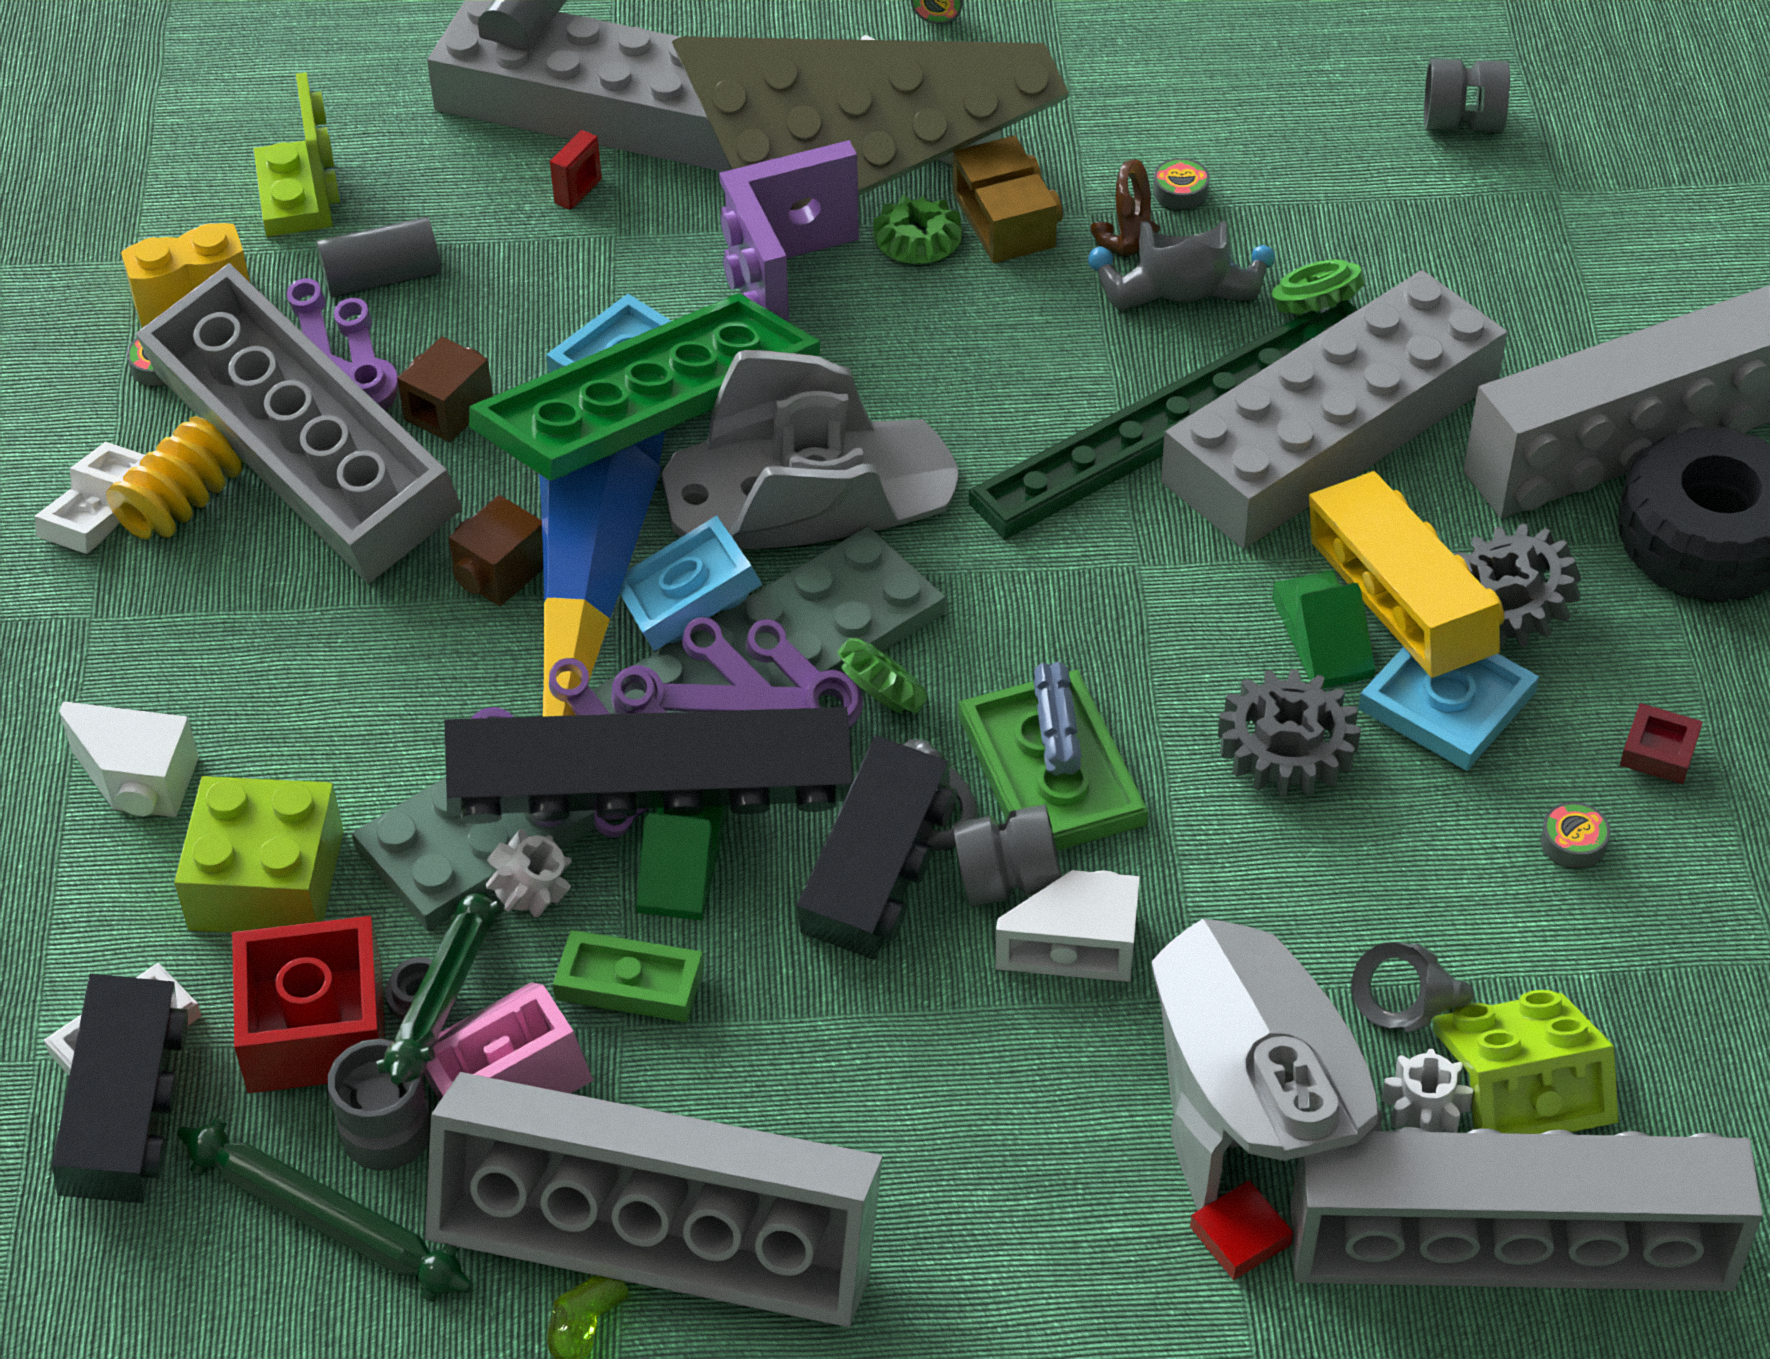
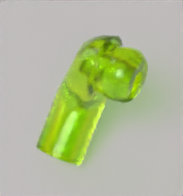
[546,1275,629,1359]

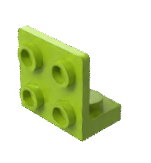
[253,72,340,237]
[1432,990,1619,1134]

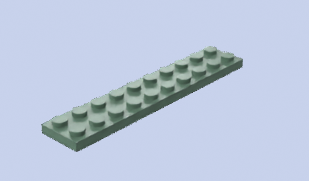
[352,526,946,931]

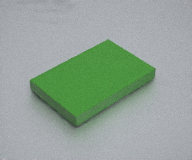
[958,669,1148,851]

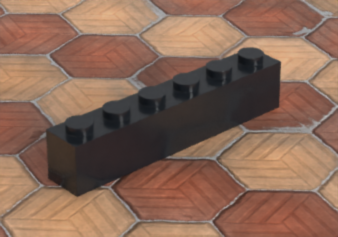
[444,707,853,824]

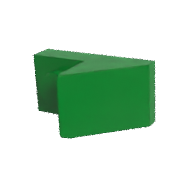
[1272,570,1375,689]
[636,806,727,921]

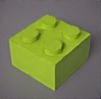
[174,776,344,933]

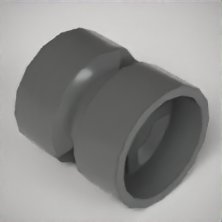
[1424,58,1510,133]
[953,804,1062,907]
[328,1039,431,1171]

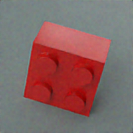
[232,916,386,1094]

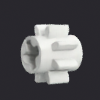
[486,829,572,917]
[1382,1049,1473,1133]

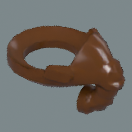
[1090,159,1160,257]

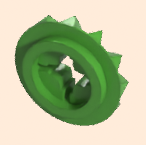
[873,194,963,264]
[1271,259,1365,315]
[837,638,928,714]

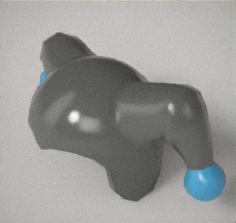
[1088,221,1275,310]

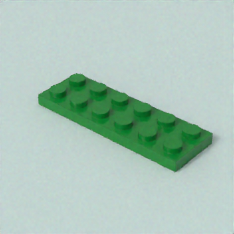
[469,293,821,481]

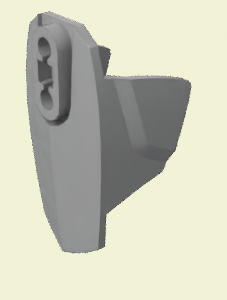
[661,350,958,550]
[1152,919,1382,1210]

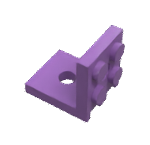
[719,140,859,322]

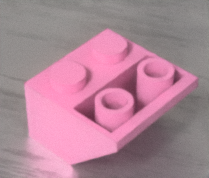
[423,982,594,1101]

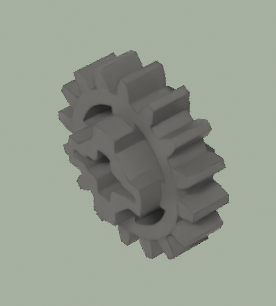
[1454,524,1582,649]
[1218,669,1361,797]

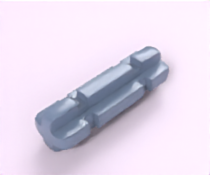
[1033,662,1082,776]

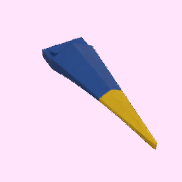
[539,430,665,716]

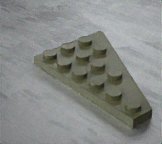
[672,36,1069,210]

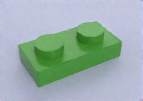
[552,930,704,1022]

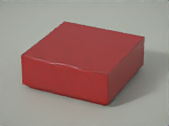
[549,130,602,210]
[1190,1180,1293,1280]

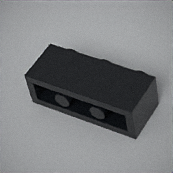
[797,735,957,960]
[52,973,188,1204]

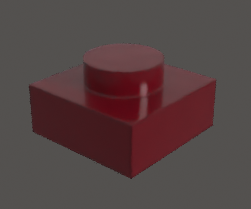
[1619,703,1703,785]

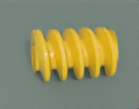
[106,416,242,540]

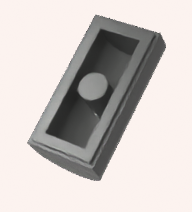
[478,0,567,51]
[316,216,442,297]

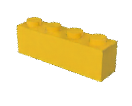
[1309,471,1504,678]

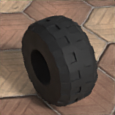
[1617,426,1770,602]

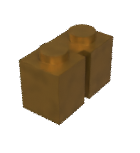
[953,135,1063,264]

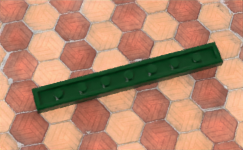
[969,300,1358,540]

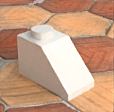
[59,701,199,818]
[995,870,1140,982]

